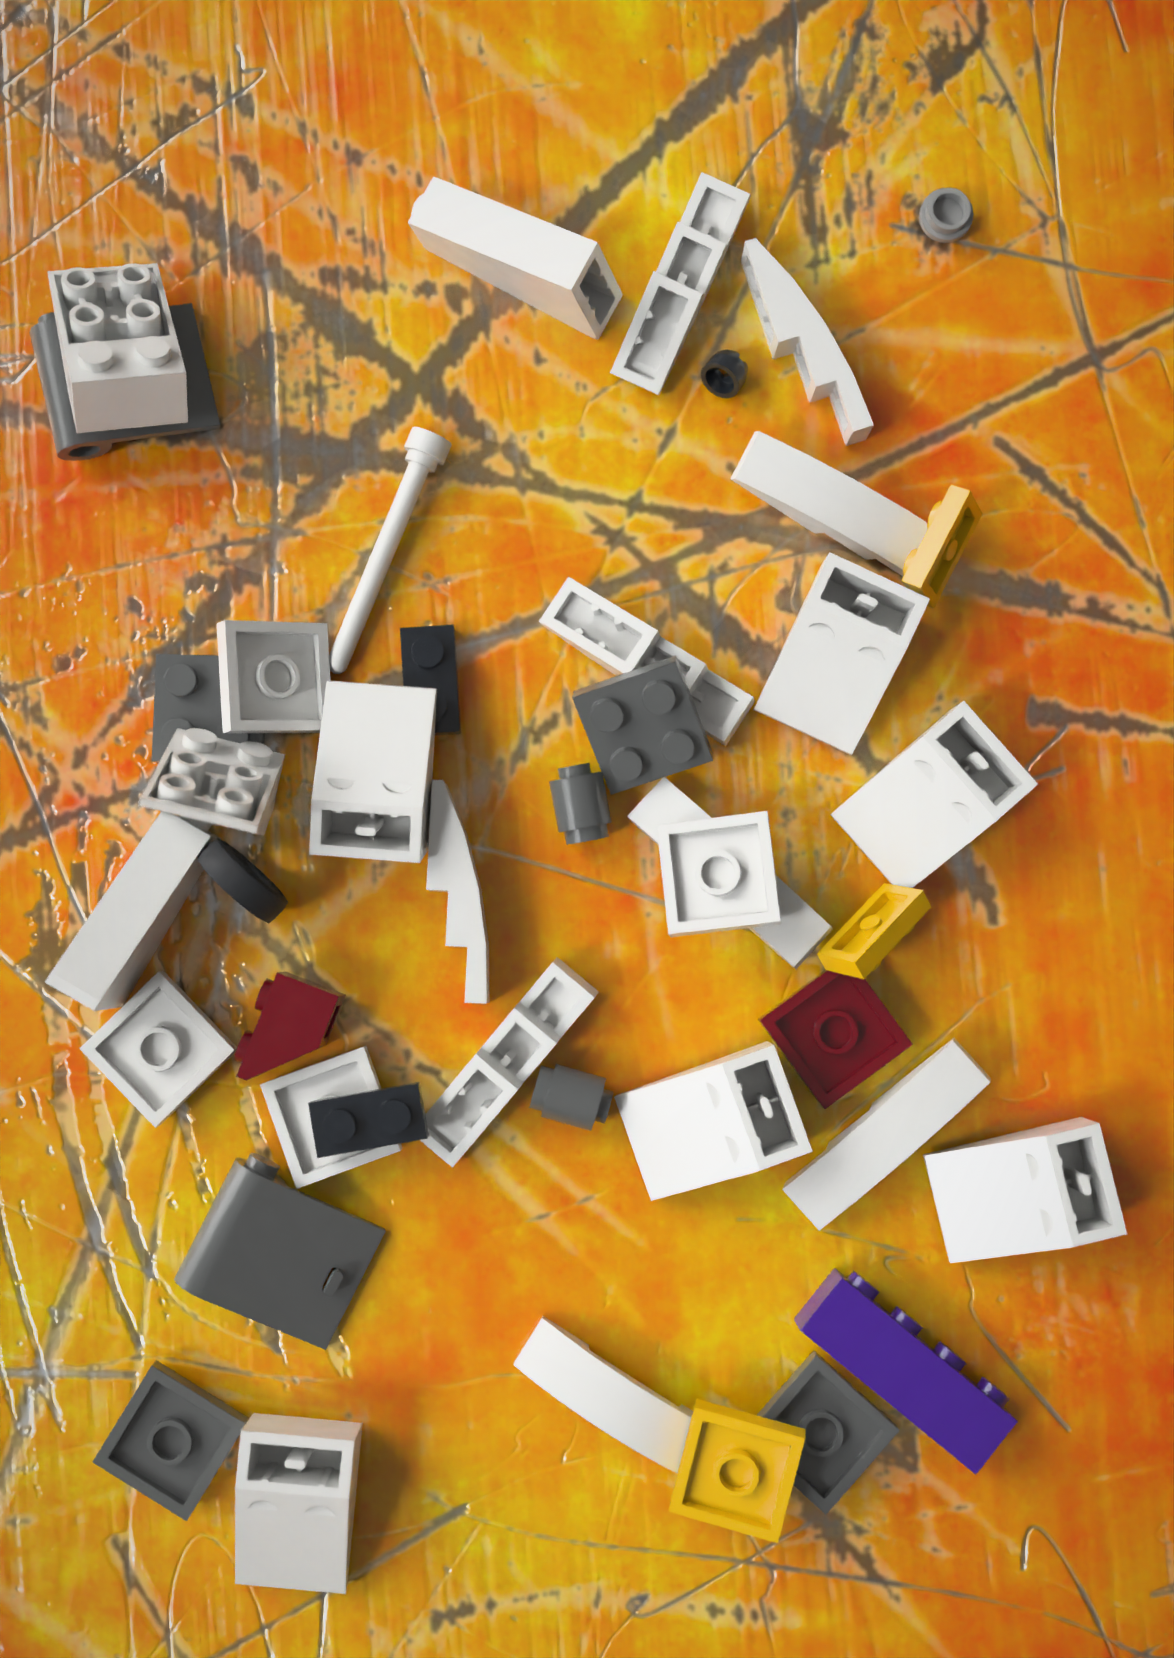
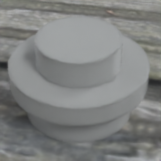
[919,188,973,243]

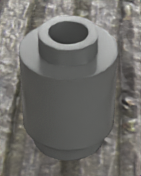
[549,763,612,845]
[529,1064,613,1131]

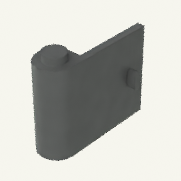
[29,303,220,461]
[174,1153,386,1350]

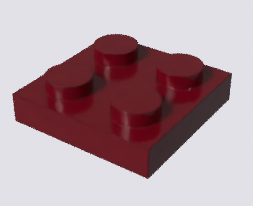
[758,969,913,1109]

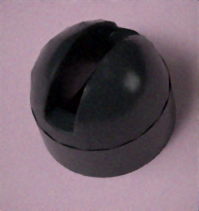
[701,349,748,398]

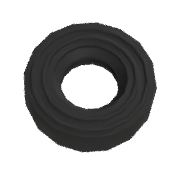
[198,838,288,923]

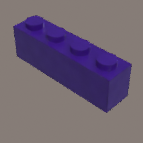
[794,1268,1018,1474]

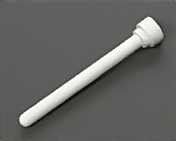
[329,427,452,674]

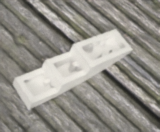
[610,172,751,395]
[741,238,874,446]
[730,431,928,576]
[539,577,755,746]
[628,777,833,969]
[426,780,490,1004]
[420,957,598,1167]
[782,1038,991,1231]

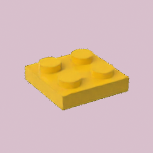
[668,1398,806,1543]

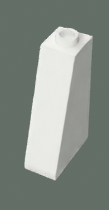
[407,176,623,340]
[45,811,221,1011]

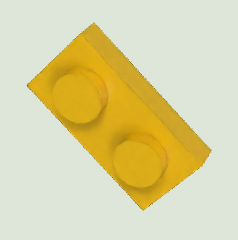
[901,485,983,608]
[817,883,931,979]

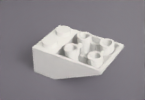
[47,263,188,433]
[754,552,930,755]
[309,681,437,863]
[830,701,1038,888]
[139,728,285,835]
[614,1041,813,1201]
[923,1117,1127,1263]
[235,1413,363,1594]

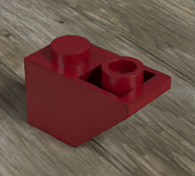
[234,971,346,1081]

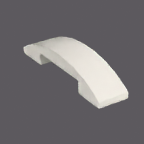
[513,1316,693,1473]

